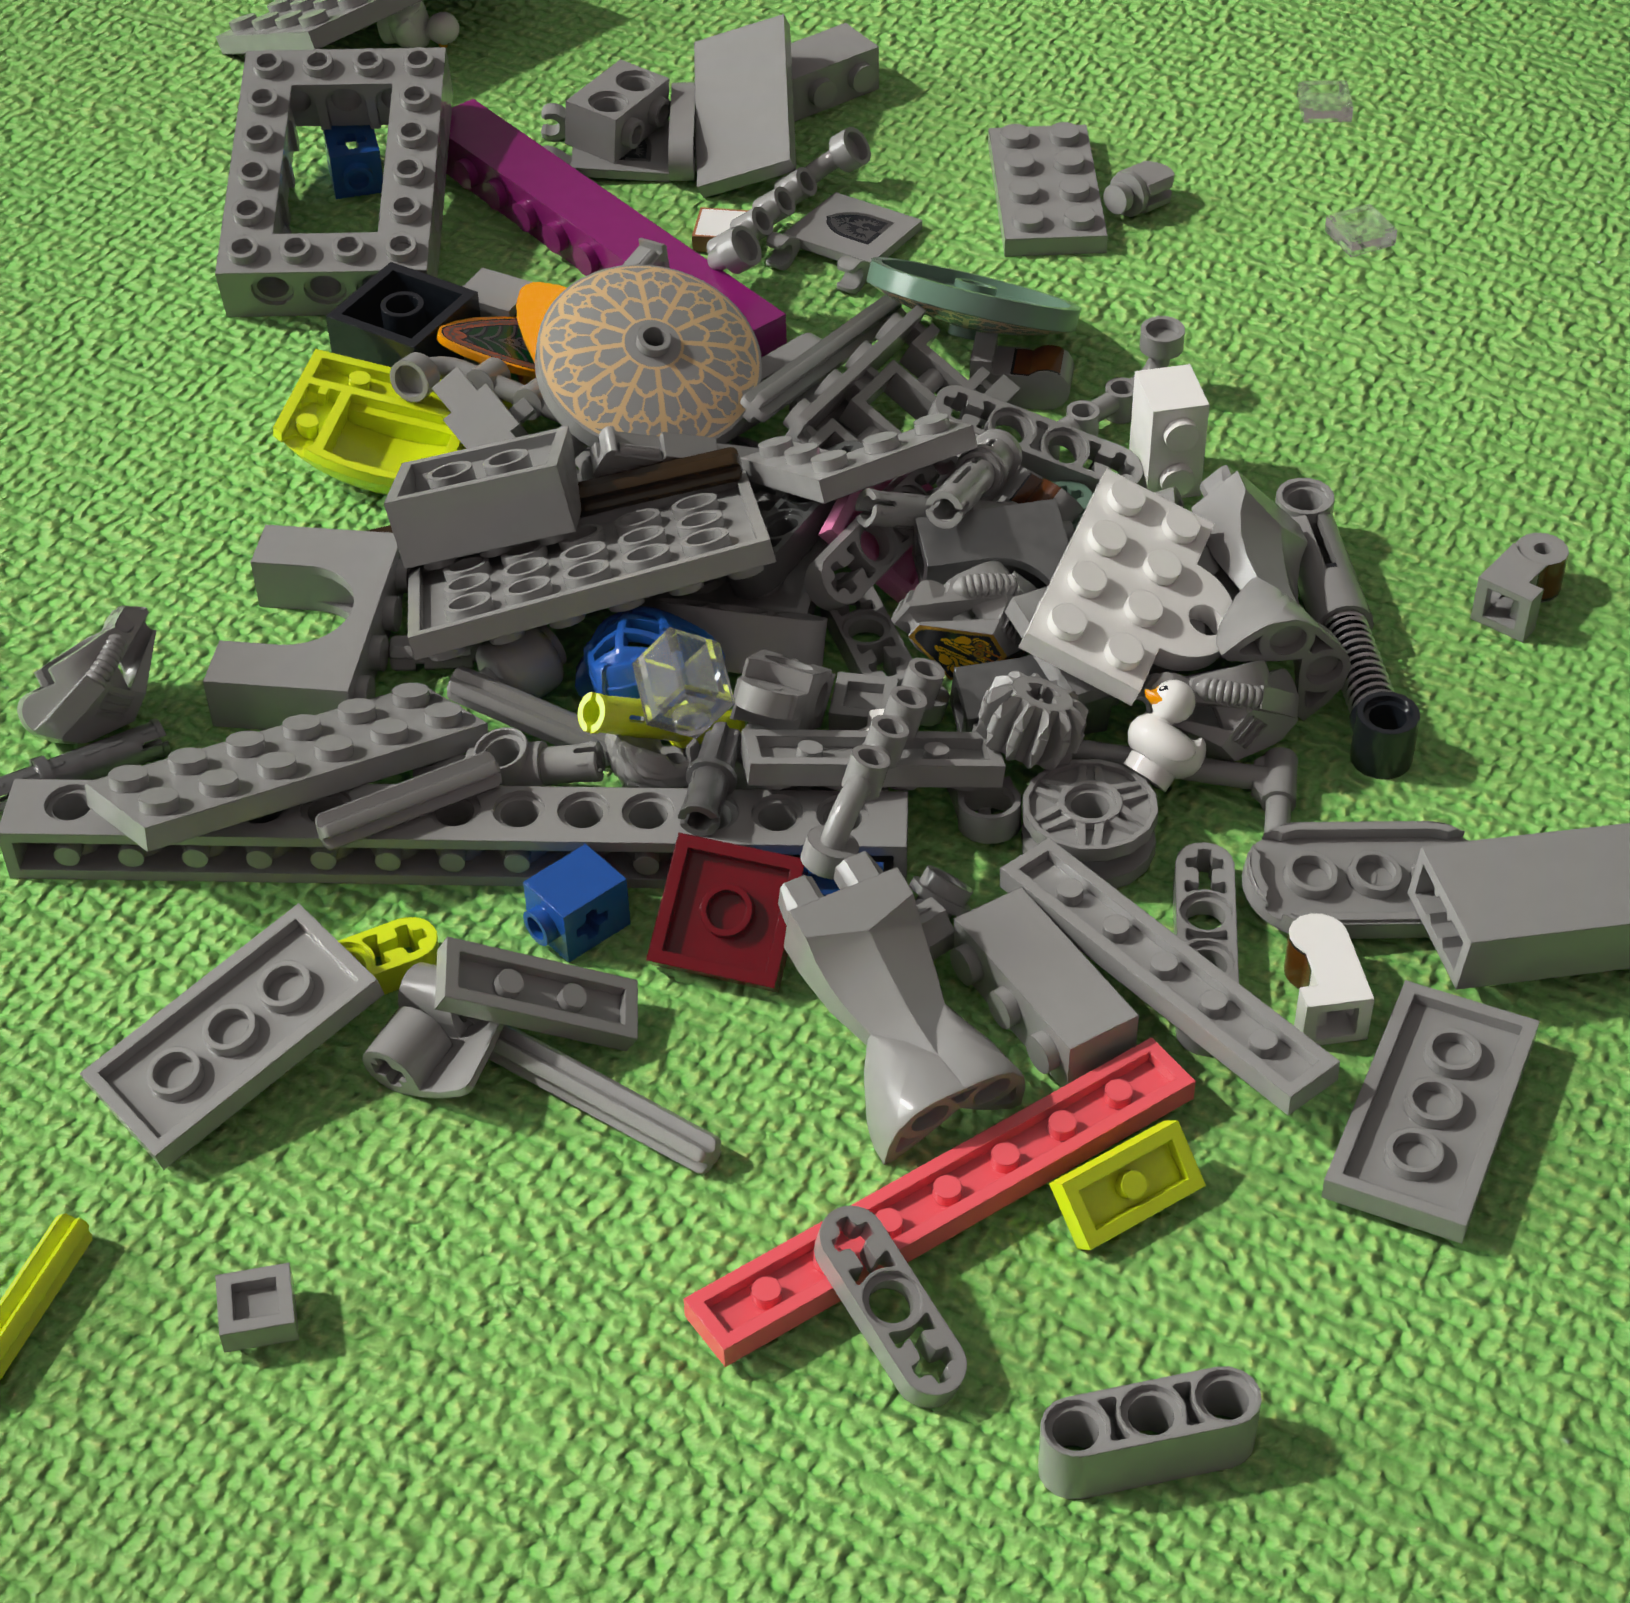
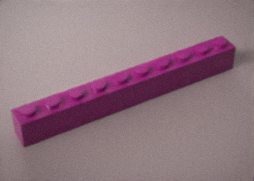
[446,99,787,358]

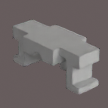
[432,367,536,449]

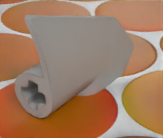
[362,962,504,1098]

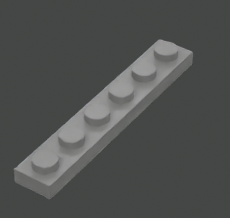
[1000,838,1340,1115]

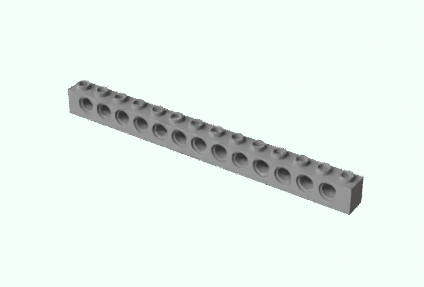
[0,779,908,888]

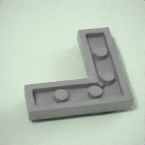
[740,413,978,504]

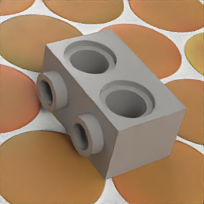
[565,59,671,163]

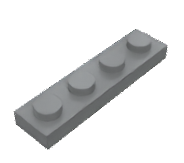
[740,729,1006,792]

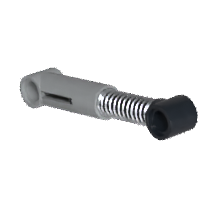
[1275,478,1420,779]

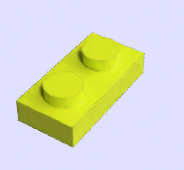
[1049,1120,1206,1250]

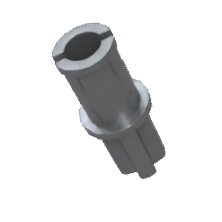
[678,722,742,836]

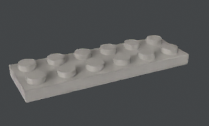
[85,683,488,852]

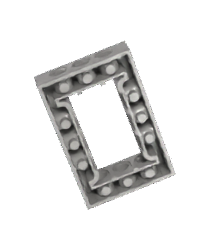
[215,47,453,317]

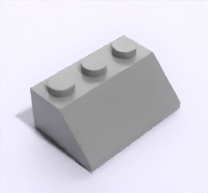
[384,426,582,570]

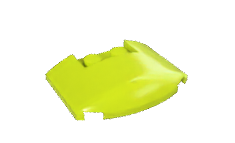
[273,349,513,495]

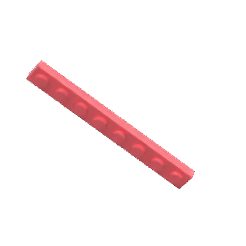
[683,1037,1196,1367]

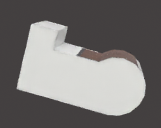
[1284,913,1374,1045]

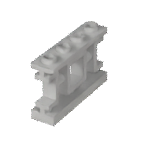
[783,304,1020,486]

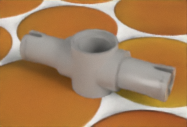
[413,727,605,786]

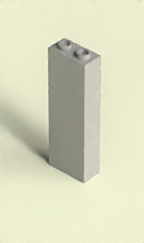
[1408,823,1630,990]

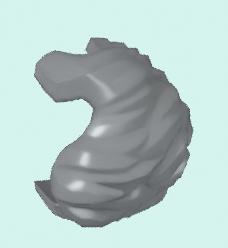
[605,716,701,788]

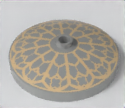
[535,264,762,447]

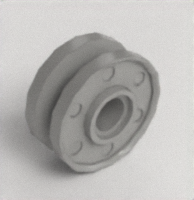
[1021,759,1158,889]

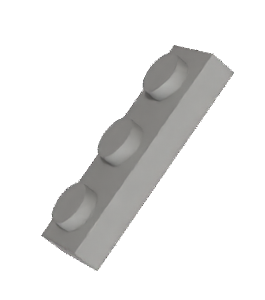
[435,936,638,1051]

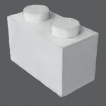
[1129,364,1210,498]

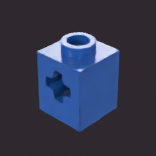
[323,125,383,199]
[523,844,631,963]

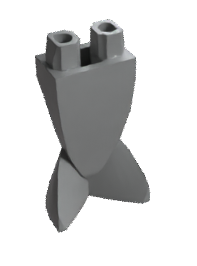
[1191,465,1351,721]
[778,851,1025,1165]

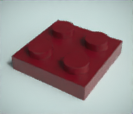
[646,832,809,993]

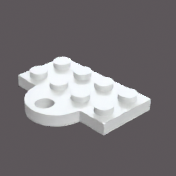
[1018,468,1233,706]

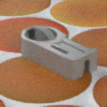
[947,776,1021,844]

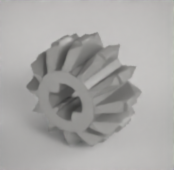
[976,671,1088,770]

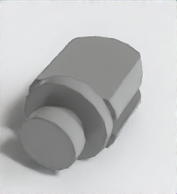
[1103,161,1175,217]

